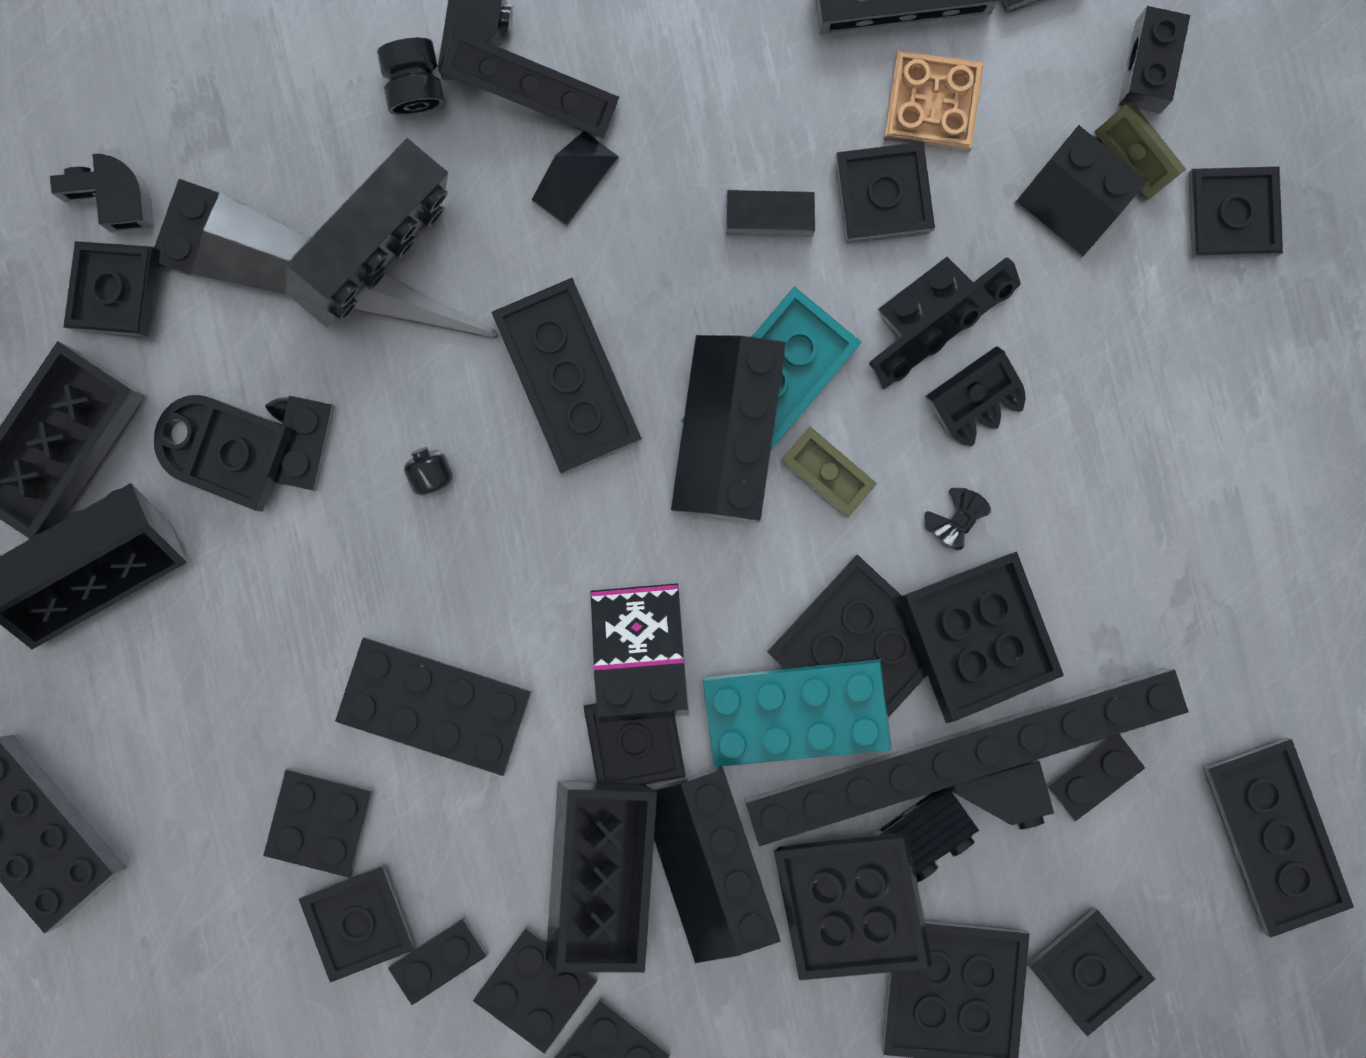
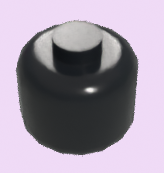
[404,447,453,495]

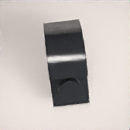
[50,154,154,232]

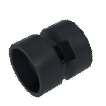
[377,37,445,115]

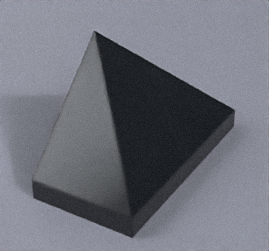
[532,131,619,227]

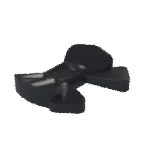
[925,488,991,550]

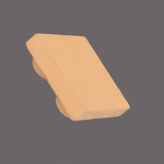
[884,50,984,152]

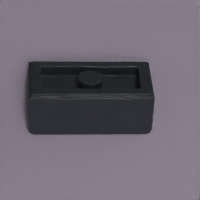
[726,190,815,236]

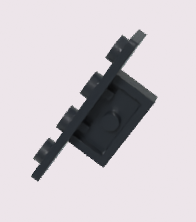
[869,257,1021,389]

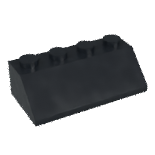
[671,335,786,523]
[653,766,781,963]

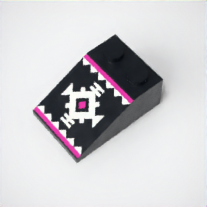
[591,583,689,723]

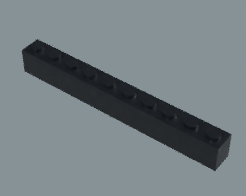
[744,668,1189,847]

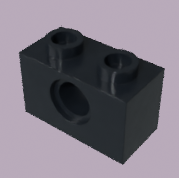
[1118,6,1191,114]

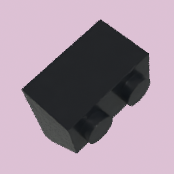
[1015,125,1148,258]

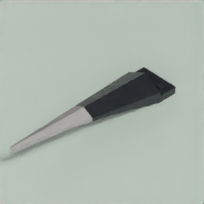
[154,178,498,338]

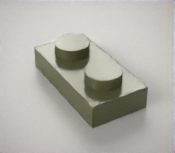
[1094,101,1187,200]
[781,426,877,518]

